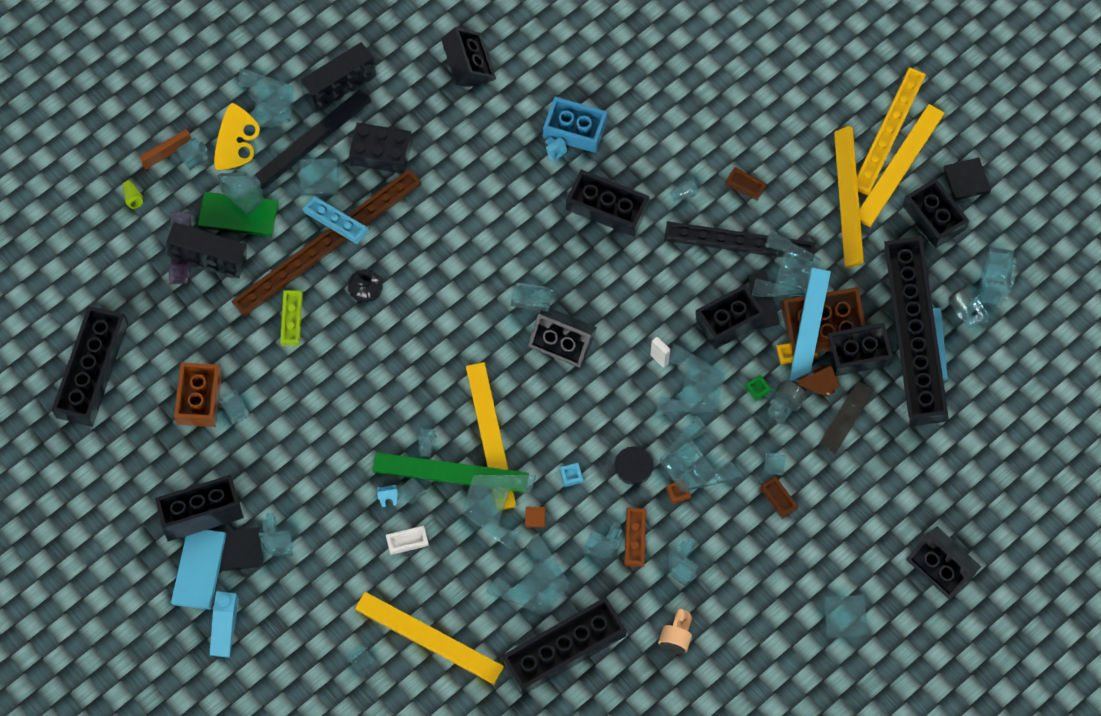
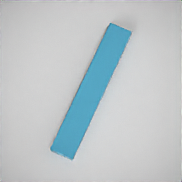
[788,268,831,381]

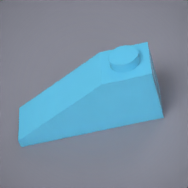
[210,591,239,658]

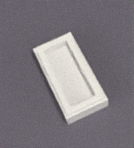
[651,337,670,368]
[386,526,429,555]

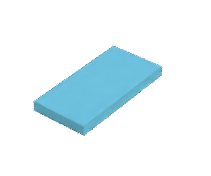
[171,530,227,610]

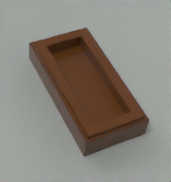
[725,167,767,201]
[759,476,798,519]

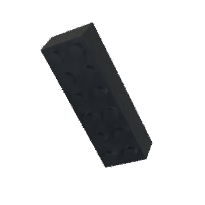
[52,306,128,427]
[501,597,627,696]

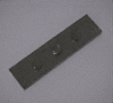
[819,381,874,454]

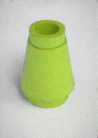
[122,181,143,209]

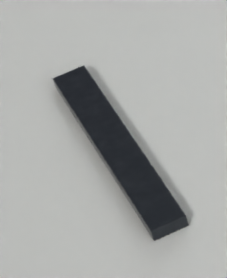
[248,90,372,192]
[664,221,816,262]

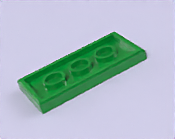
[198,192,279,237]

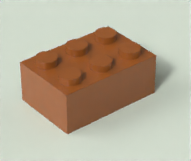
[174,362,222,427]

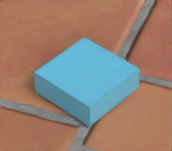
[559,462,584,487]

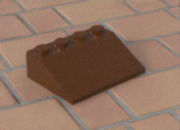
[780,287,865,356]

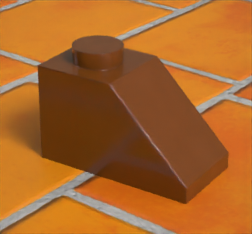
[791,365,840,396]

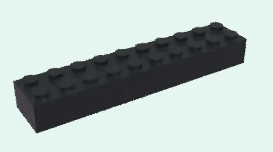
[884,236,949,427]

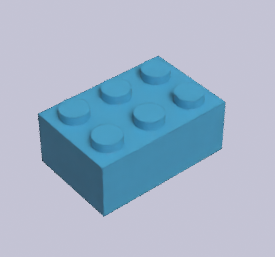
[543,97,607,153]

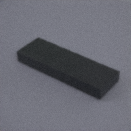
[747,271,780,328]

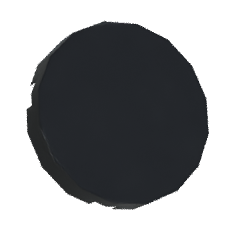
[615,446,653,485]

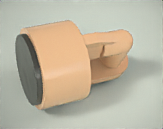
[658,608,692,654]

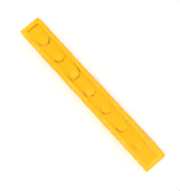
[857,67,926,196]
[859,104,945,228]
[834,126,864,269]
[466,362,516,511]
[355,592,504,685]

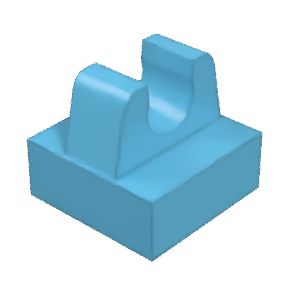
[545,137,567,163]
[377,485,398,507]

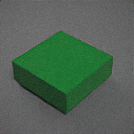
[744,375,771,402]

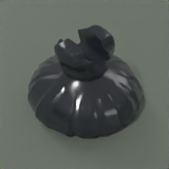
[347,269,383,303]

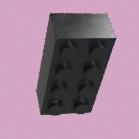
[300,42,376,113]
[566,169,650,237]
[166,222,247,279]
[155,475,244,542]

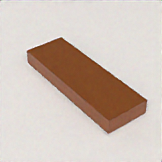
[139,129,192,170]
[624,508,646,567]

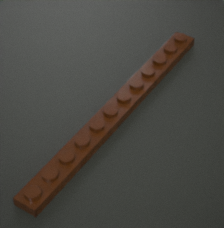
[232,169,421,317]

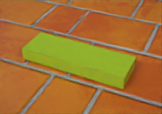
[280,290,303,346]

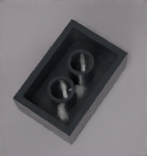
[349,122,412,174]
[902,178,969,249]
[696,285,765,350]

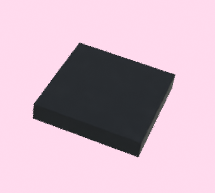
[943,157,991,201]
[221,527,263,571]

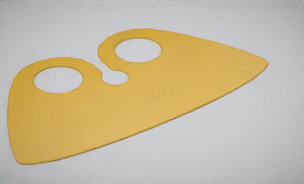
[214,103,260,170]

